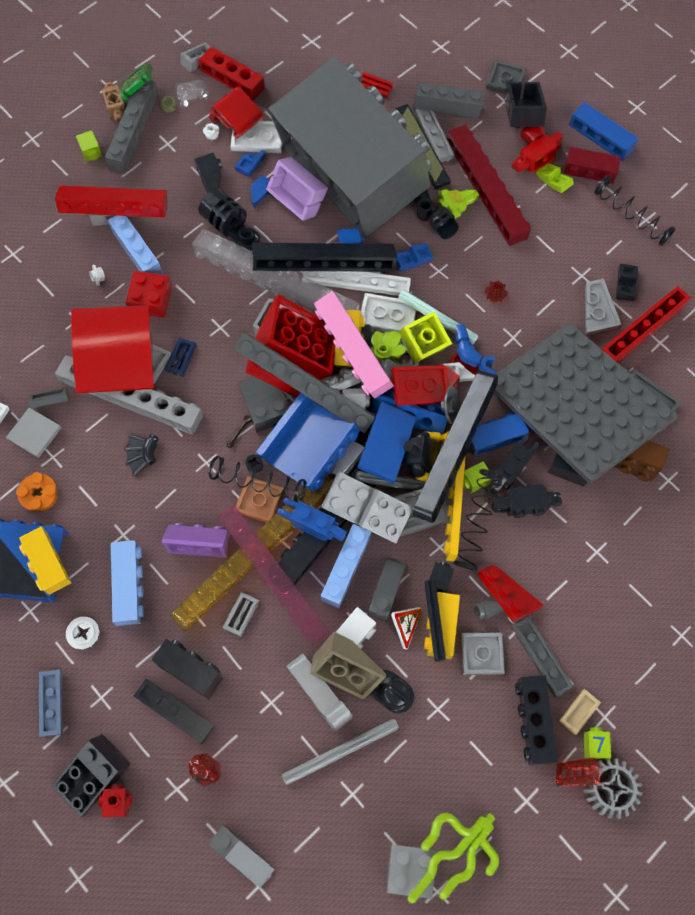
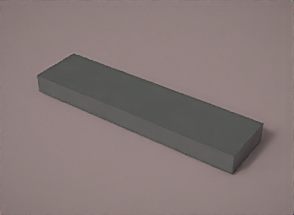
[511,615,574,698]

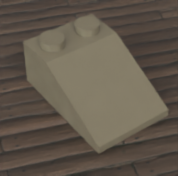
[310,631,386,700]

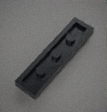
[133,679,214,744]

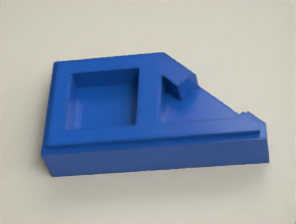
[235,151,266,177]
[251,174,270,207]

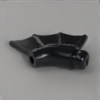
[124,434,159,477]

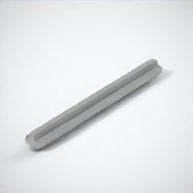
[282,719,399,785]

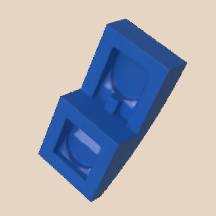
[396,243,434,272]

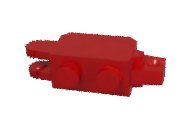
[512,132,563,173]

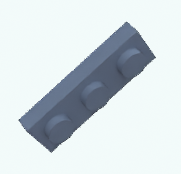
[39,670,63,737]

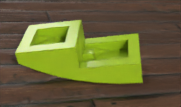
[536,163,574,193]

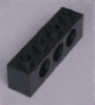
[515,675,558,765]

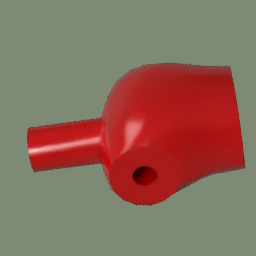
[520,127,546,144]

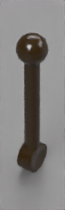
[226,415,251,448]

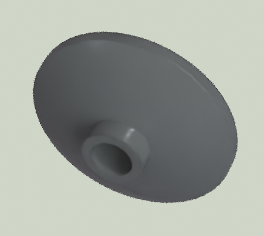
[441,386,461,425]

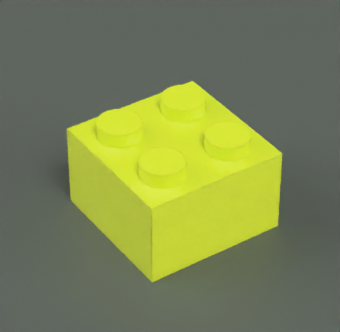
[398,311,452,364]

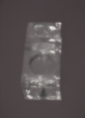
[176,80,210,107]

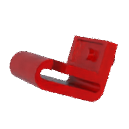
[209,86,264,139]

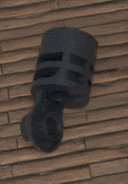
[199,188,260,252]

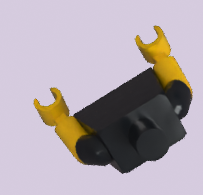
[403,431,449,482]

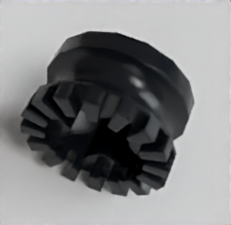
[245,454,263,473]

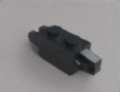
[490,435,539,494]
[492,485,562,518]

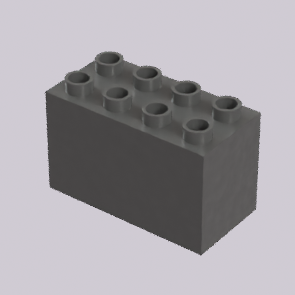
[268,56,432,238]

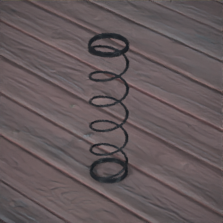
[594,176,676,246]
[208,456,307,503]
[453,469,504,571]

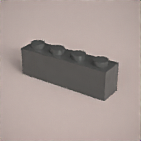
[413,82,484,119]

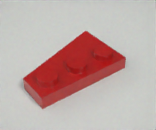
[477,564,544,622]

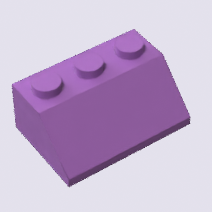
[162,523,230,558]

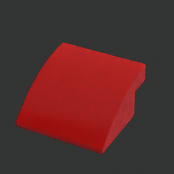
[245,294,336,400]
[71,305,154,394]

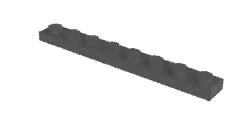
[233,331,375,433]

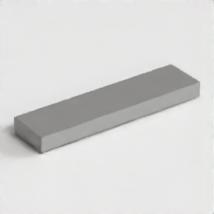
[414,109,454,162]

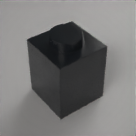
[429,562,454,593]

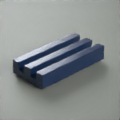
[166,338,197,377]

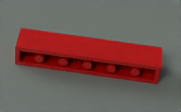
[55,185,168,218]
[602,286,691,363]

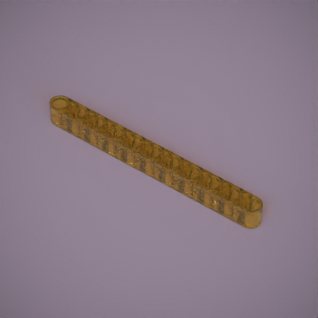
[170,473,335,631]

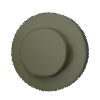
[160,96,177,113]

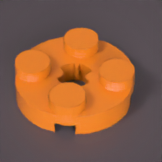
[16,472,58,512]

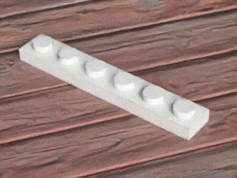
[302,271,411,296]

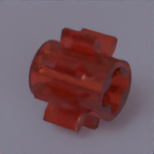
[485,280,508,304]

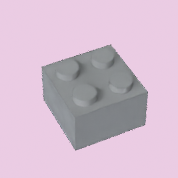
[386,844,437,899]

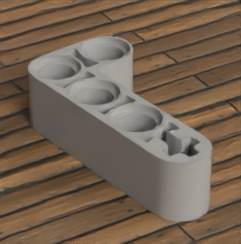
[286,653,352,732]

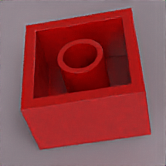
[125,271,172,318]

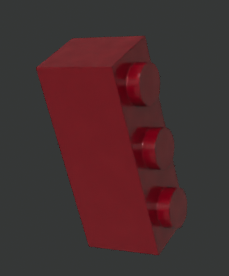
[563,146,621,184]

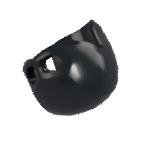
[428,206,459,239]

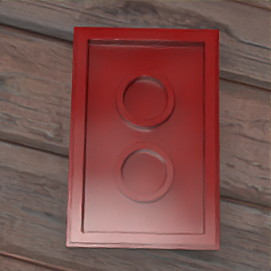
[391,365,449,406]

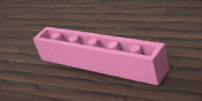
[314,291,394,398]

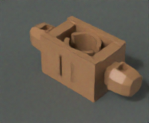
[102,82,125,123]

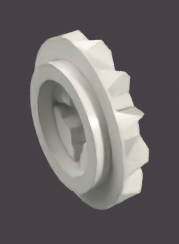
[66,616,100,650]

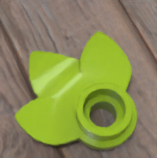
[371,331,406,361]

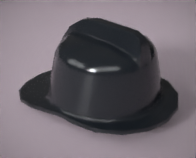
[370,670,414,713]

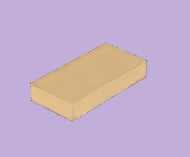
[558,689,601,735]

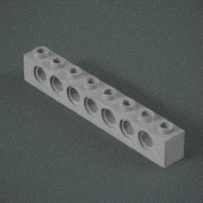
[55,355,203,435]

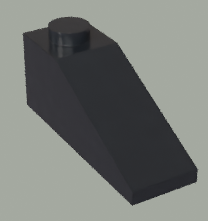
[194,152,223,193]

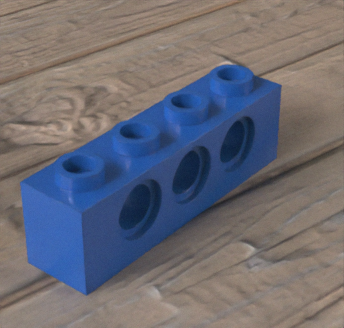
[370,388,447,435]

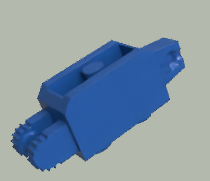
[277,498,346,541]

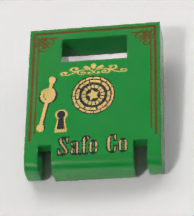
[120,61,153,101]

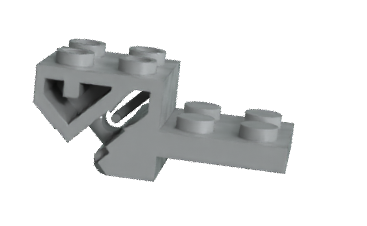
[321,471,413,543]

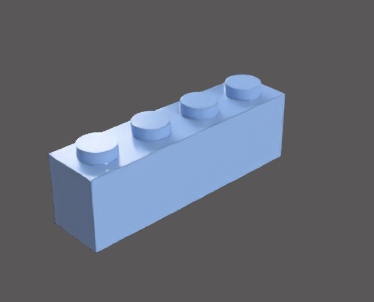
[108,216,162,274]
[321,524,371,609]
[111,540,144,626]

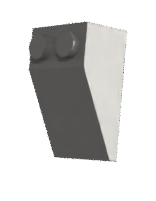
[238,377,289,433]

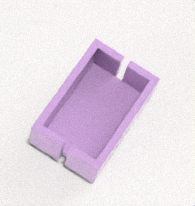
[266,157,328,221]

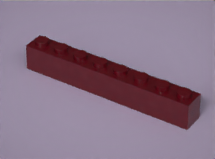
[447,124,531,246]

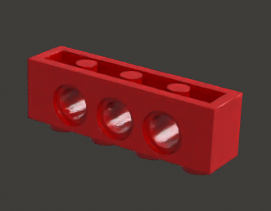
[199,47,265,101]

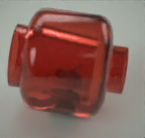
[188,753,221,787]

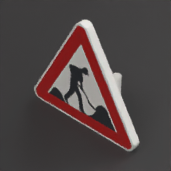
[392,607,422,649]

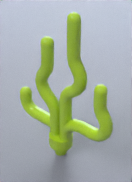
[407,812,499,904]

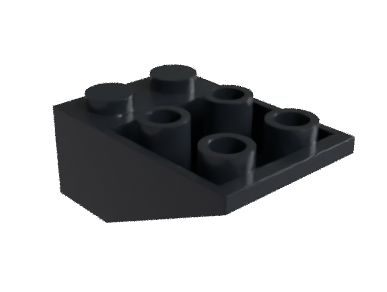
[52,734,131,818]

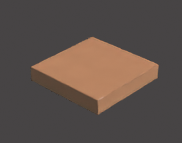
[234,476,284,525]

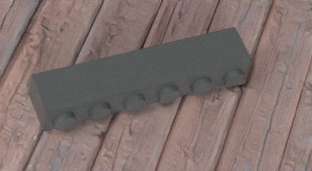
[105,78,158,174]

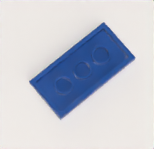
[357,402,416,484]

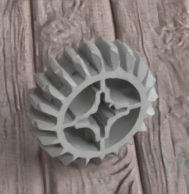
[583,758,643,819]

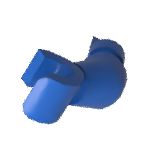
[455,324,497,374]

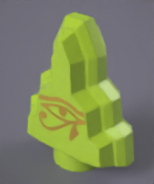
[437,189,479,219]

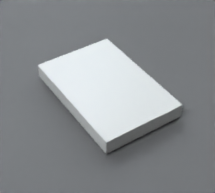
[231,121,282,153]
[361,293,416,332]

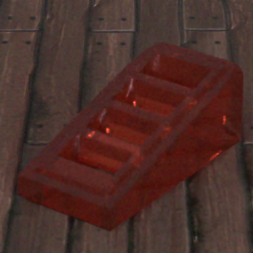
[556,758,600,786]

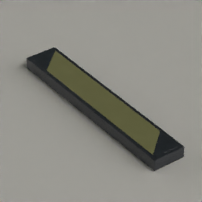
[394,104,451,189]

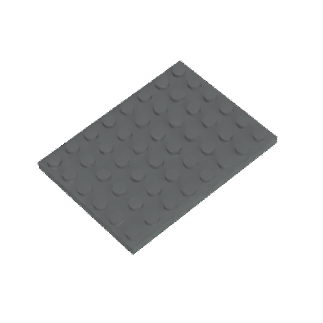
[494,323,678,484]

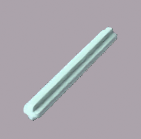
[398,290,478,344]

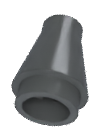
[474,600,504,621]

